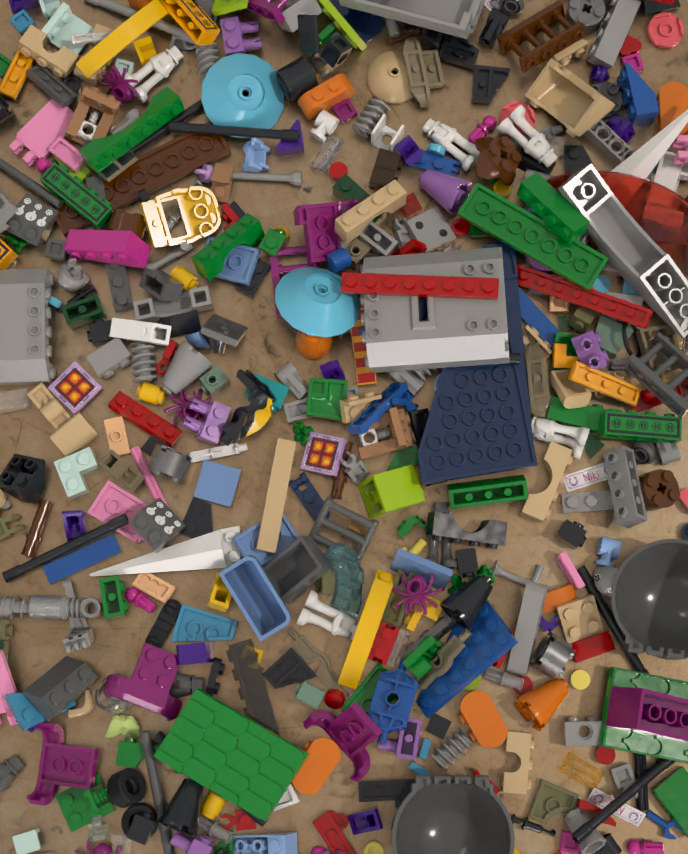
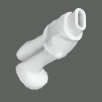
[121,45,184,103]
[496,105,558,168]
[422,118,481,172]
[531,417,590,460]
[296,590,359,640]

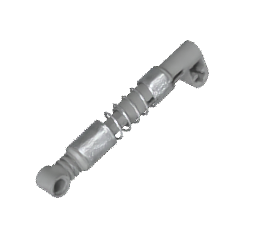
[0,594,103,620]

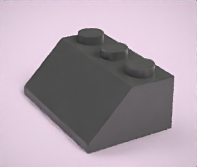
[22,656,98,722]

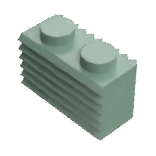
[294,681,325,709]

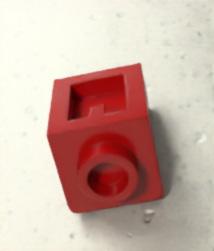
[220,203,240,231]

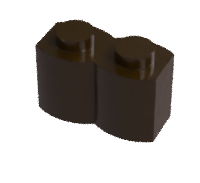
[369,148,404,189]

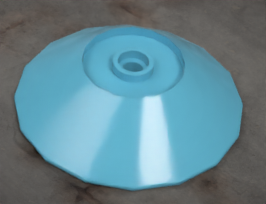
[201,53,284,139]
[275,267,360,338]

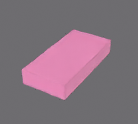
[48,136,85,173]
[555,551,585,591]

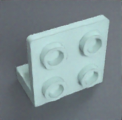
[41,2,94,55]

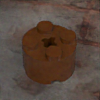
[107,208,147,241]
[639,469,680,511]

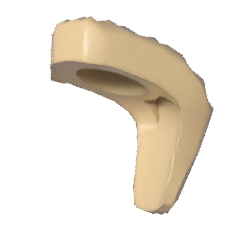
[67,689,94,719]

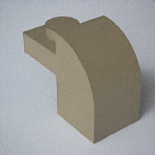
[99,449,146,492]

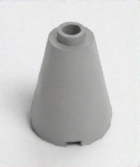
[161,341,212,395]

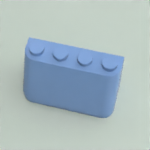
[218,556,291,642]

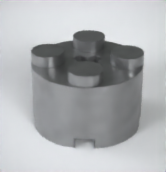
[566,0,605,35]
[147,443,192,483]
[531,632,575,678]

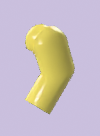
[402,538,427,555]

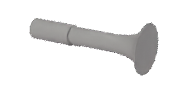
[146,242,193,270]
[490,560,545,587]

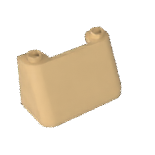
[525,58,616,138]

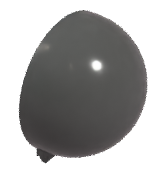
[611,539,688,660]
[390,775,515,854]

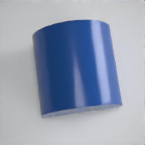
[327,247,352,273]

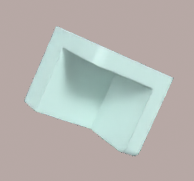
[39,0,61,21]
[12,828,41,854]

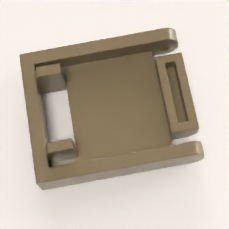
[635,325,680,371]

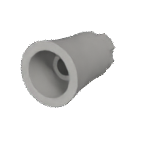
[565,808,606,854]

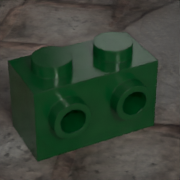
[61,294,107,330]

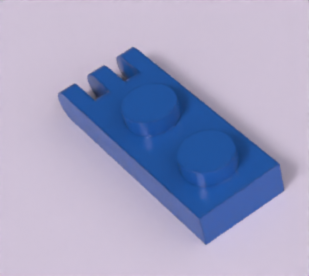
[409,149,462,177]

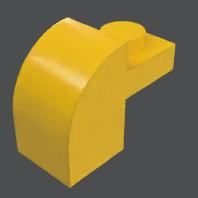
[206,572,232,613]
[404,597,442,632]

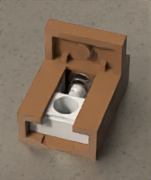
[65,86,121,146]
[354,407,416,461]

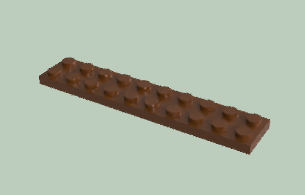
[47,121,231,236]

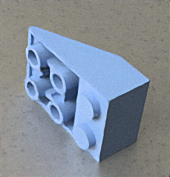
[233,832,298,854]

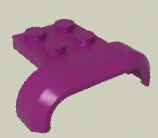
[293,200,360,263]
[103,643,182,722]
[303,702,383,782]
[27,722,99,806]

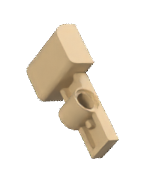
[549,369,631,409]
[27,382,98,456]

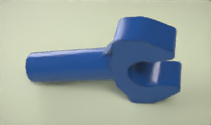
[392,392,419,412]
[646,809,681,839]

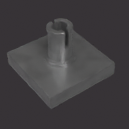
[200,314,248,353]

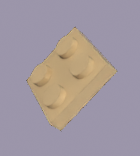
[555,594,604,643]

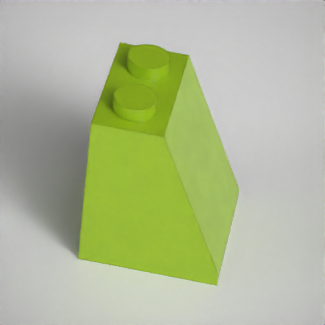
[358,464,425,520]

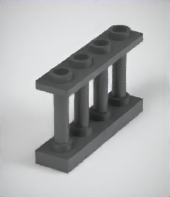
[624,332,688,419]

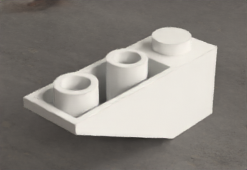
[109,318,171,346]

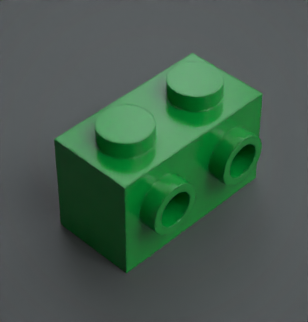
[99,576,128,620]

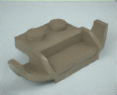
[402,36,445,108]
[525,342,551,418]

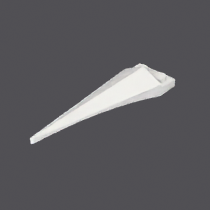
[602,109,688,208]
[89,526,243,576]

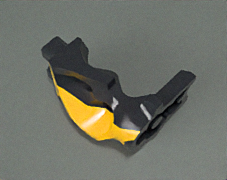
[220,369,276,446]

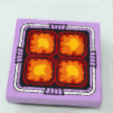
[48,361,102,415]
[300,432,347,477]

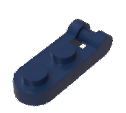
[289,472,330,522]

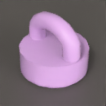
[194,164,214,183]

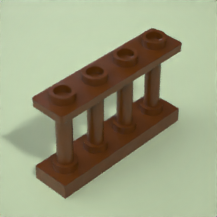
[497,0,585,73]

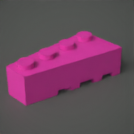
[63,229,151,268]

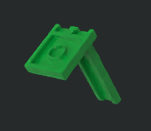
[55,774,116,832]

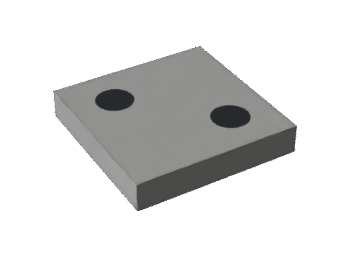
[405,206,456,253]

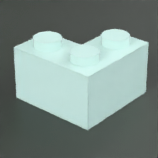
[54,447,100,500]

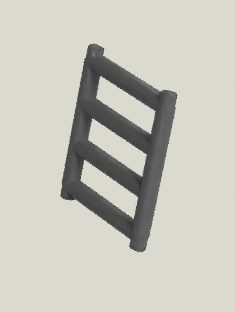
[309,496,379,581]

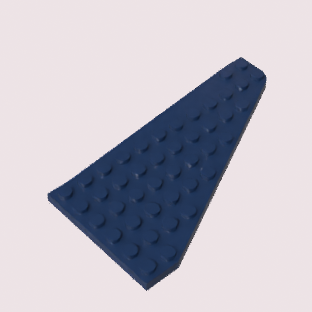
[417,242,538,485]

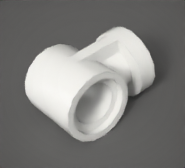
[309,110,340,143]

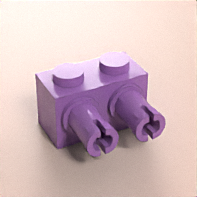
[220,16,262,56]
[571,329,609,370]
[181,397,231,445]
[378,718,423,760]
[170,831,216,854]

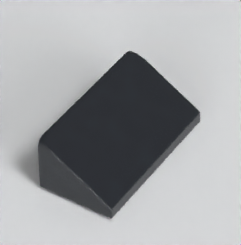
[297,13,320,53]
[517,148,556,175]
[160,310,202,338]

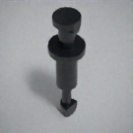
[57,284,97,313]
[511,814,556,837]

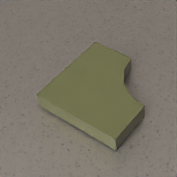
[527,779,579,824]

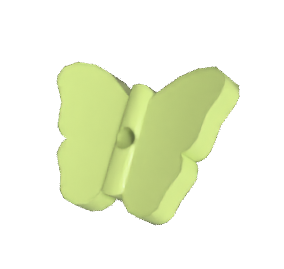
[105,715,142,738]

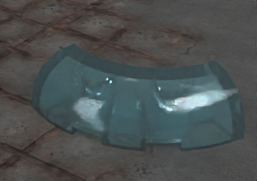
[323,542,365,618]

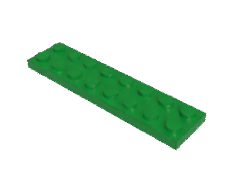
[457,183,609,292]

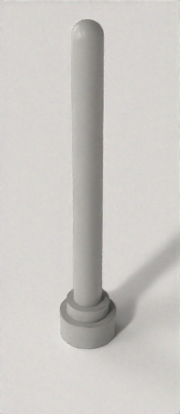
[233,171,302,186]

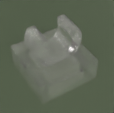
[87,815,109,842]

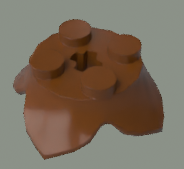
[475,136,522,186]

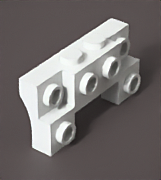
[643,151,688,233]

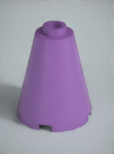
[418,169,472,215]

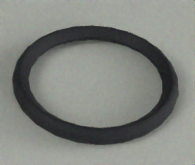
[622,322,641,358]

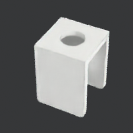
[371,114,405,152]

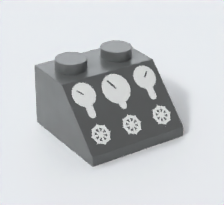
[6,194,59,246]
[128,498,186,553]

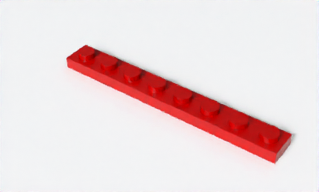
[517,263,653,329]
[341,272,499,300]

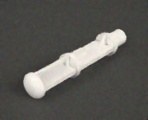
[71,32,112,45]
[188,443,248,463]

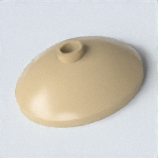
[367,51,414,104]

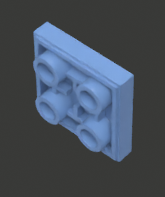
[193,460,242,507]

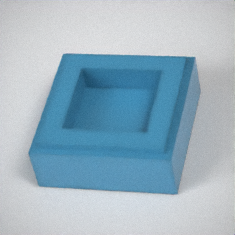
[9,9,36,35]
[418,737,432,759]
[408,760,429,775]

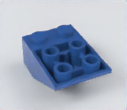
[617,62,659,128]

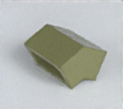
[315,569,333,595]

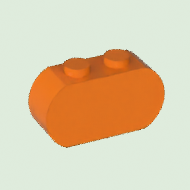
[298,73,355,120]
[656,81,688,135]
[458,690,508,748]
[292,737,341,795]

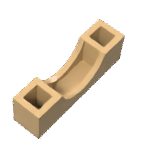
[335,180,407,244]
[520,441,574,523]

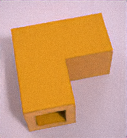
[552,343,578,368]

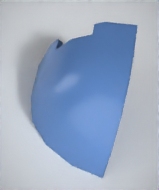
[185,331,211,349]

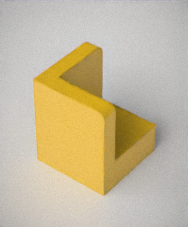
[133,36,157,67]

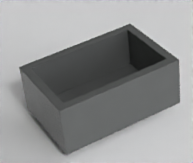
[263,536,333,603]

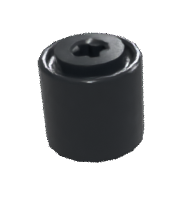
[276,56,318,101]

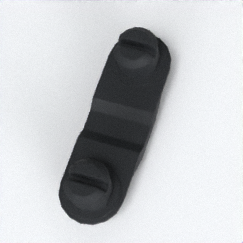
[145,599,181,648]

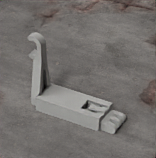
[63,578,95,653]

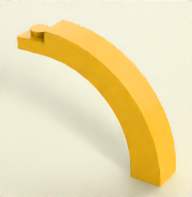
[76,0,169,79]
[338,569,396,690]

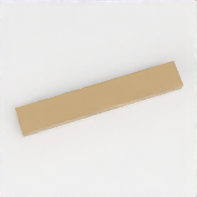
[256,438,296,554]

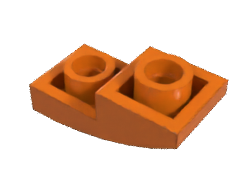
[542,583,577,614]

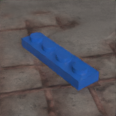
[346,382,409,435]

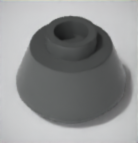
[499,0,524,15]
[630,441,656,465]

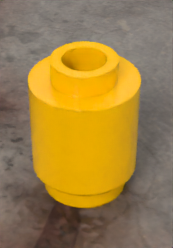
[170,266,198,292]
[136,382,166,405]
[200,790,226,820]

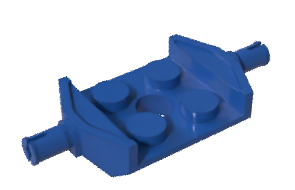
[368,658,418,745]

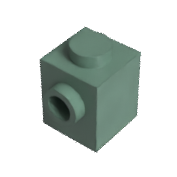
[199,365,230,397]

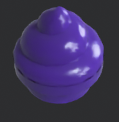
[590,65,610,84]

